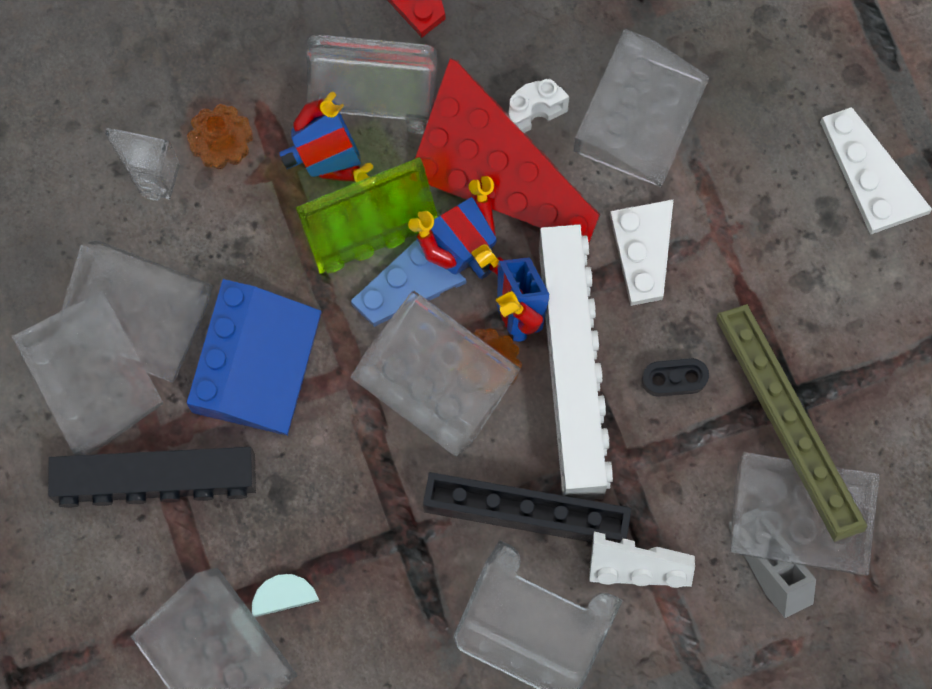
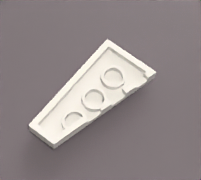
[820,107,932,235]

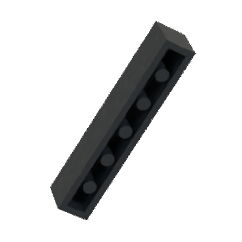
[48,447,256,508]
[423,472,632,543]

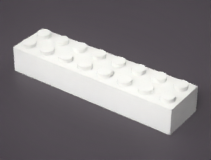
[539,225,613,500]

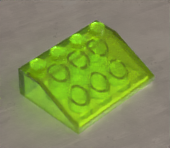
[296,157,438,274]

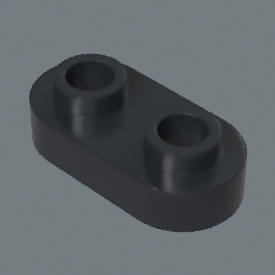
[642,358,709,397]

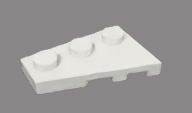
[610,199,674,306]
[589,531,695,588]

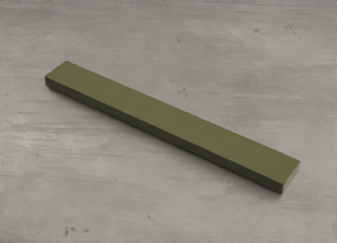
[716,304,867,542]

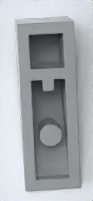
[729,509,816,618]

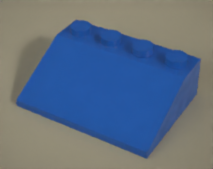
[186,279,322,436]

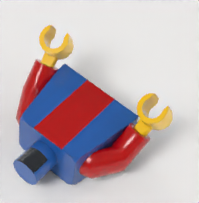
[279,92,377,187]
[408,176,497,279]
[471,244,550,342]

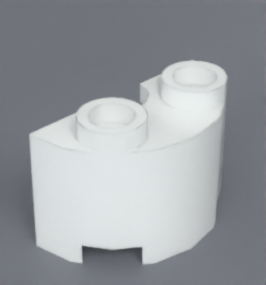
[509,79,569,133]

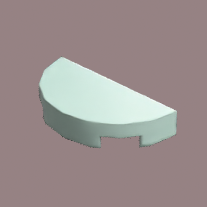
[252,574,320,618]

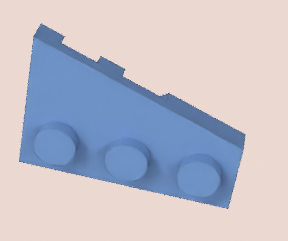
[351,240,466,327]

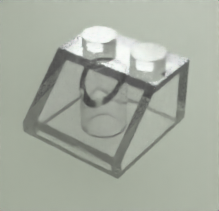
[105,128,180,200]

